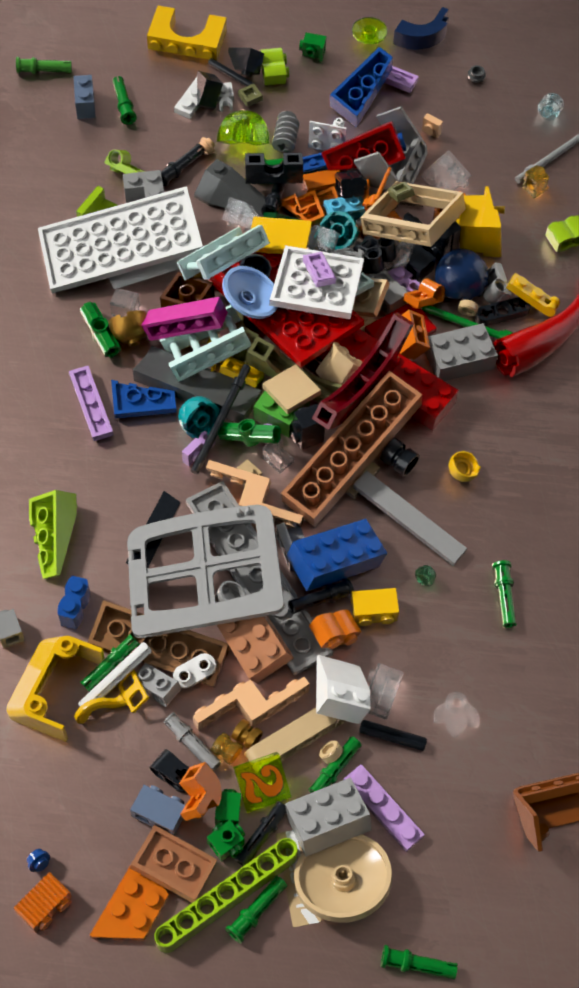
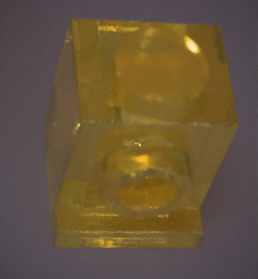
[522,165,549,198]

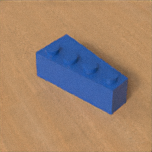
[330,47,393,128]

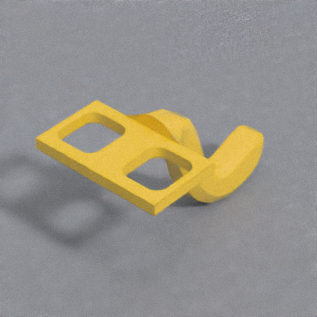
[74,669,149,724]

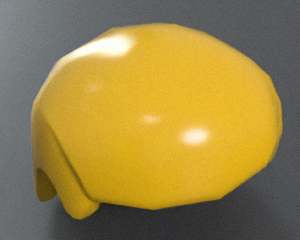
[448,451,481,482]

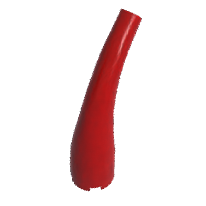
[493,294,579,378]

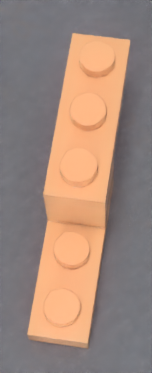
[206,460,304,528]
[193,677,309,731]

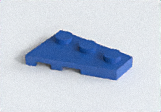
[111,380,177,419]

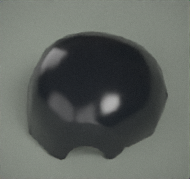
[239,254,271,278]

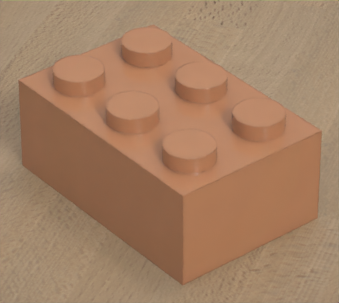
[217,616,294,684]

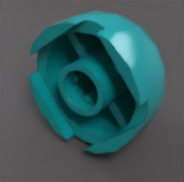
[319,211,359,250]
[178,396,220,439]

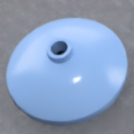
[222,266,278,319]

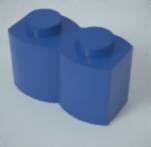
[57,576,90,629]

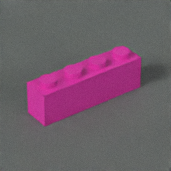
[142,297,228,341]

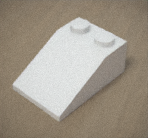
[316,655,370,724]

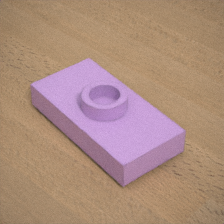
[303,252,336,288]

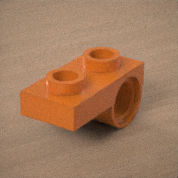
[403,278,445,309]

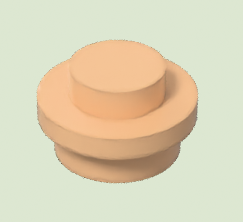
[198,137,215,155]

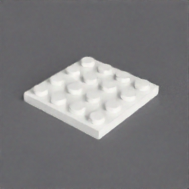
[269,245,364,319]

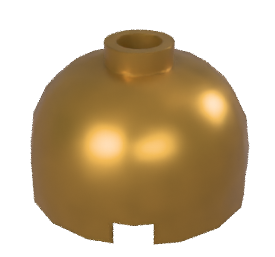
[108,310,147,346]

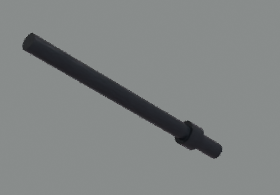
[191,364,251,474]

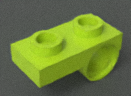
[104,150,145,174]

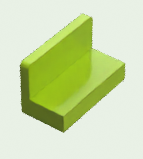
[76,186,117,217]

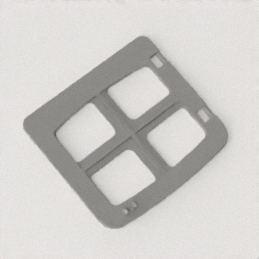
[127,505,284,638]

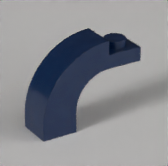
[393,7,449,50]

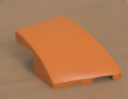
[282,186,339,226]

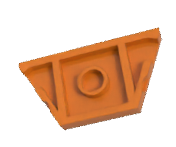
[89,861,169,941]

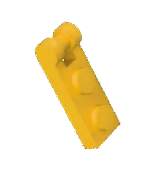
[506,273,560,317]

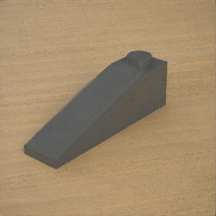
[194,159,266,218]

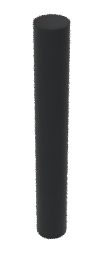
[208,58,255,87]

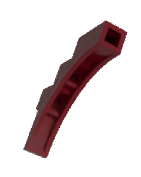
[312,312,414,430]

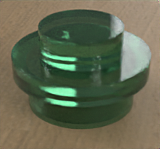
[415,565,436,586]

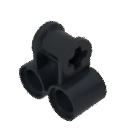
[353,235,397,274]

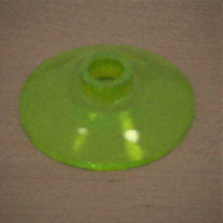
[352,17,387,44]

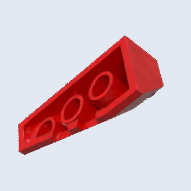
[321,121,406,171]

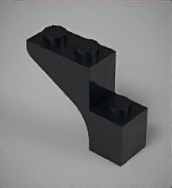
[404,212,436,282]

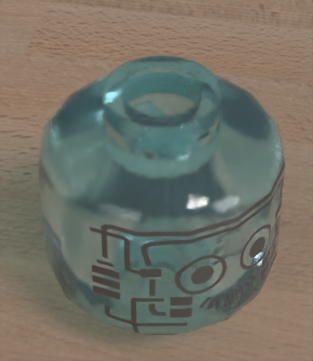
[537,93,564,121]

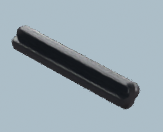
[359,720,427,751]

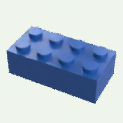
[286,519,387,591]

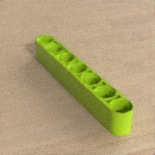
[154,838,297,953]

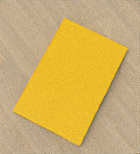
[251,216,312,254]

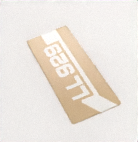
[276,830,321,927]

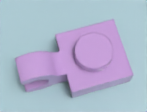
[182,431,216,466]

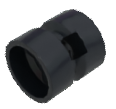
[380,438,420,477]

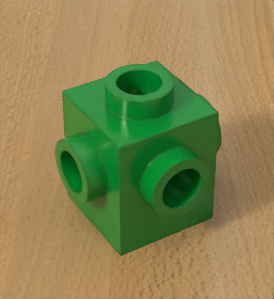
[207,820,245,862]

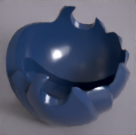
[435,248,489,300]

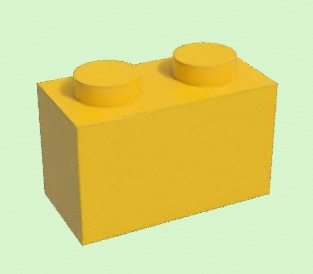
[351,588,399,626]

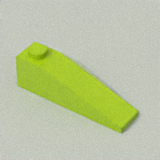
[29,490,77,579]

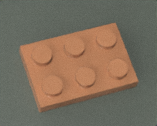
[130,825,218,903]

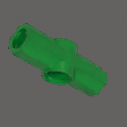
[80,302,121,358]
[218,419,281,447]

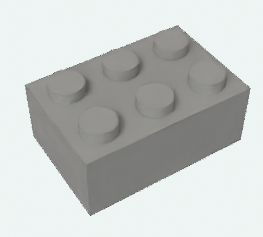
[425,323,498,381]
[285,777,372,857]

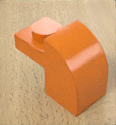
[179,762,222,821]

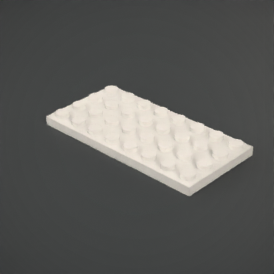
[38,186,203,294]

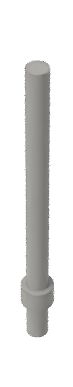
[515,134,579,184]

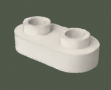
[173,654,217,688]

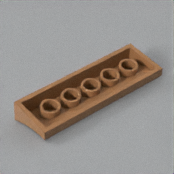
[88,600,230,687]

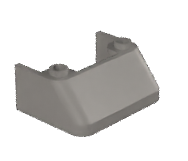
[354,106,428,191]

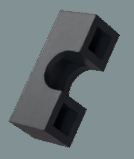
[245,153,303,185]

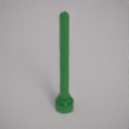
[422,305,513,339]

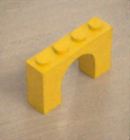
[147,5,227,61]

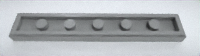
[353,471,467,566]

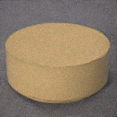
[458,300,479,317]
[319,740,343,764]

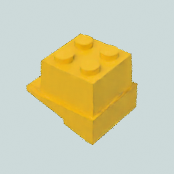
[456,186,505,257]

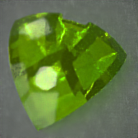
[217,110,269,146]

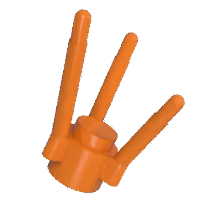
[362,167,392,211]

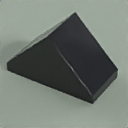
[197,71,223,110]

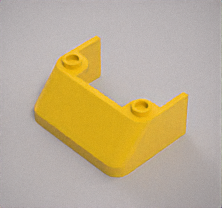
[7,636,105,742]

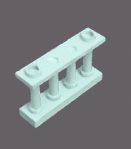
[177,225,270,280]
[160,305,252,382]

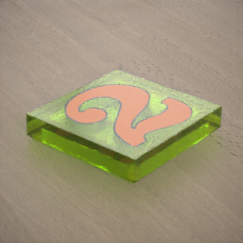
[233,752,292,813]

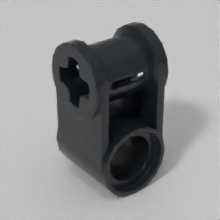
[149,749,189,793]

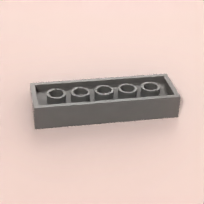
[132,346,262,423]

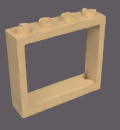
[360,181,465,247]

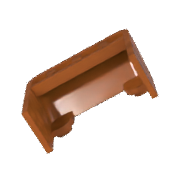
[513,773,579,852]

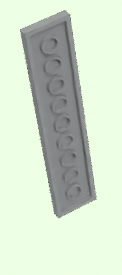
[186,481,333,676]

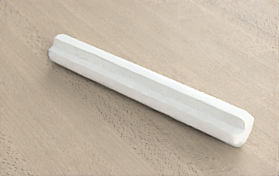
[78,642,152,706]

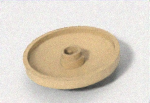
[294,834,392,923]

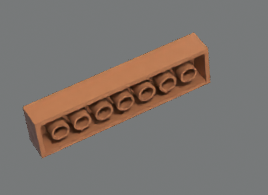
[281,371,422,527]

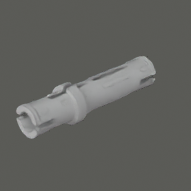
[164,712,221,771]

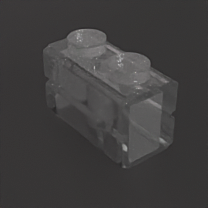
[367,663,403,719]

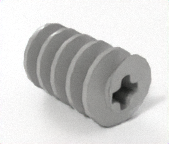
[272,111,300,153]

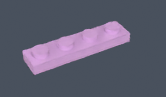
[69,366,114,441]
[344,764,425,852]

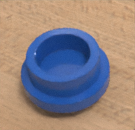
[27,849,50,872]

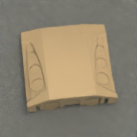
[316,342,363,384]

